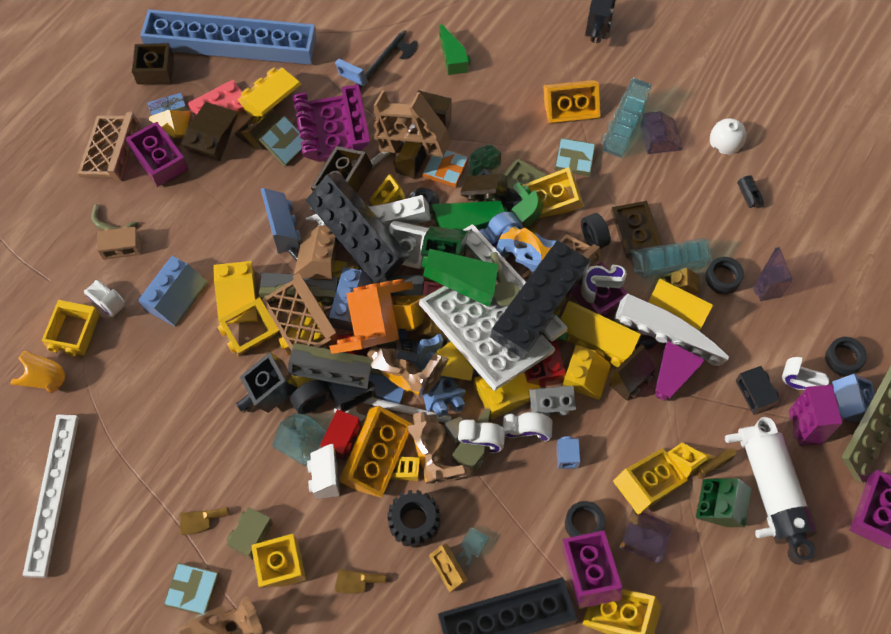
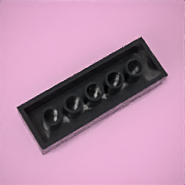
[306,173,410,283]
[490,240,591,359]
[438,577,577,634]

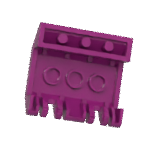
[293,84,370,162]

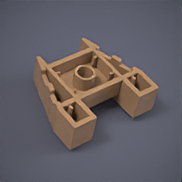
[374,90,451,157]

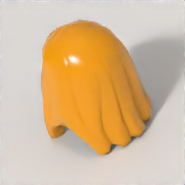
[10,350,65,393]

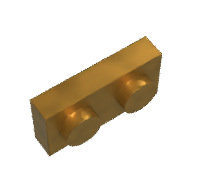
[429,543,468,593]

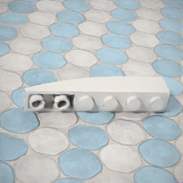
[318,195,431,230]
[614,294,729,366]

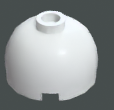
[710,118,747,155]

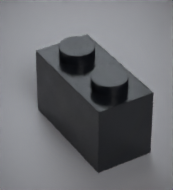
[735,366,780,415]

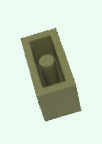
[227,507,273,560]

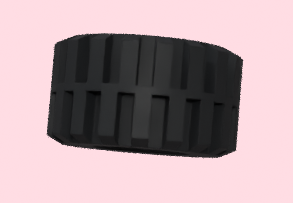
[387,490,440,548]

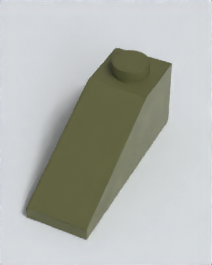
[452,408,490,474]

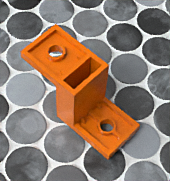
[330,279,413,354]

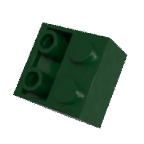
[421,226,468,258]
[696,478,752,527]

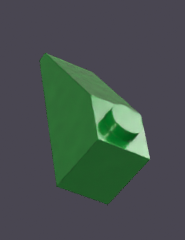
[439,24,471,75]

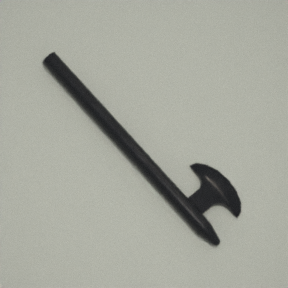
[355,30,417,89]

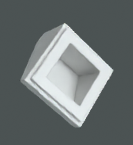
[444,417,463,444]

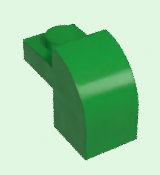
[512,182,543,227]

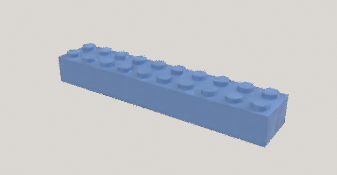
[140,9,317,65]

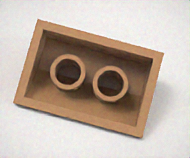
[294,225,339,280]

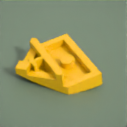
[435,341,473,380]

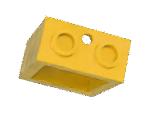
[217,297,279,356]
[42,300,100,356]

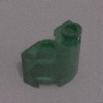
[469,144,502,176]

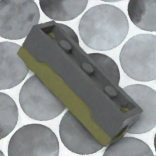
[259,273,339,307]
[288,343,373,389]

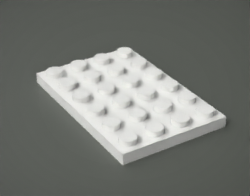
[419,284,555,391]

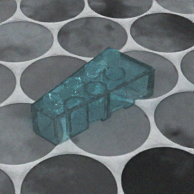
[601,77,652,158]
[631,238,712,277]

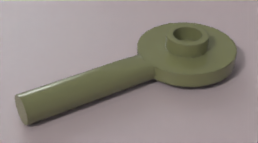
[490,252,520,307]

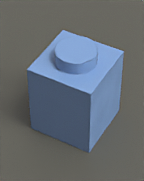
[556,436,580,469]

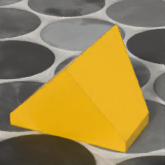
[149,110,191,138]
[369,174,406,206]
[667,443,715,478]

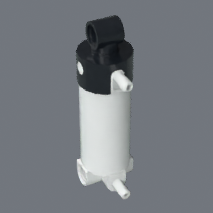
[725,417,817,565]

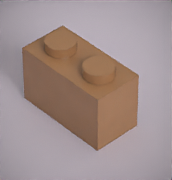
[97,226,140,260]

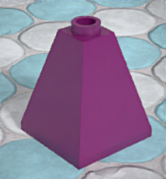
[655,341,704,401]

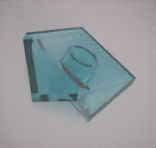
[272,413,326,467]

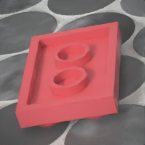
[188,80,245,116]

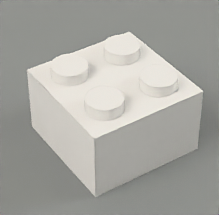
[389,221,429,269]

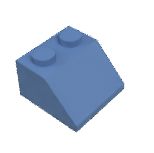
[832,374,875,422]

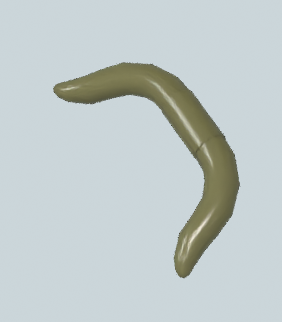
[91,204,139,230]

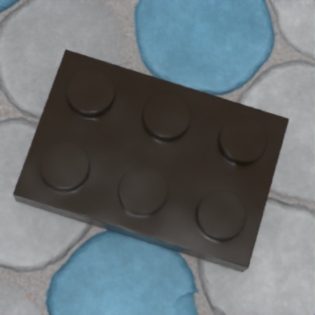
[611,201,663,258]

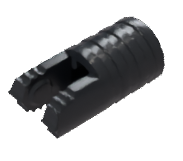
[737,175,764,208]

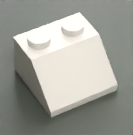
[307,444,340,499]

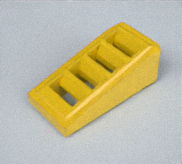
[390,457,420,481]

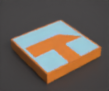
[422,150,469,188]

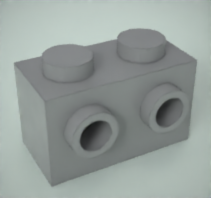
[529,386,576,416]

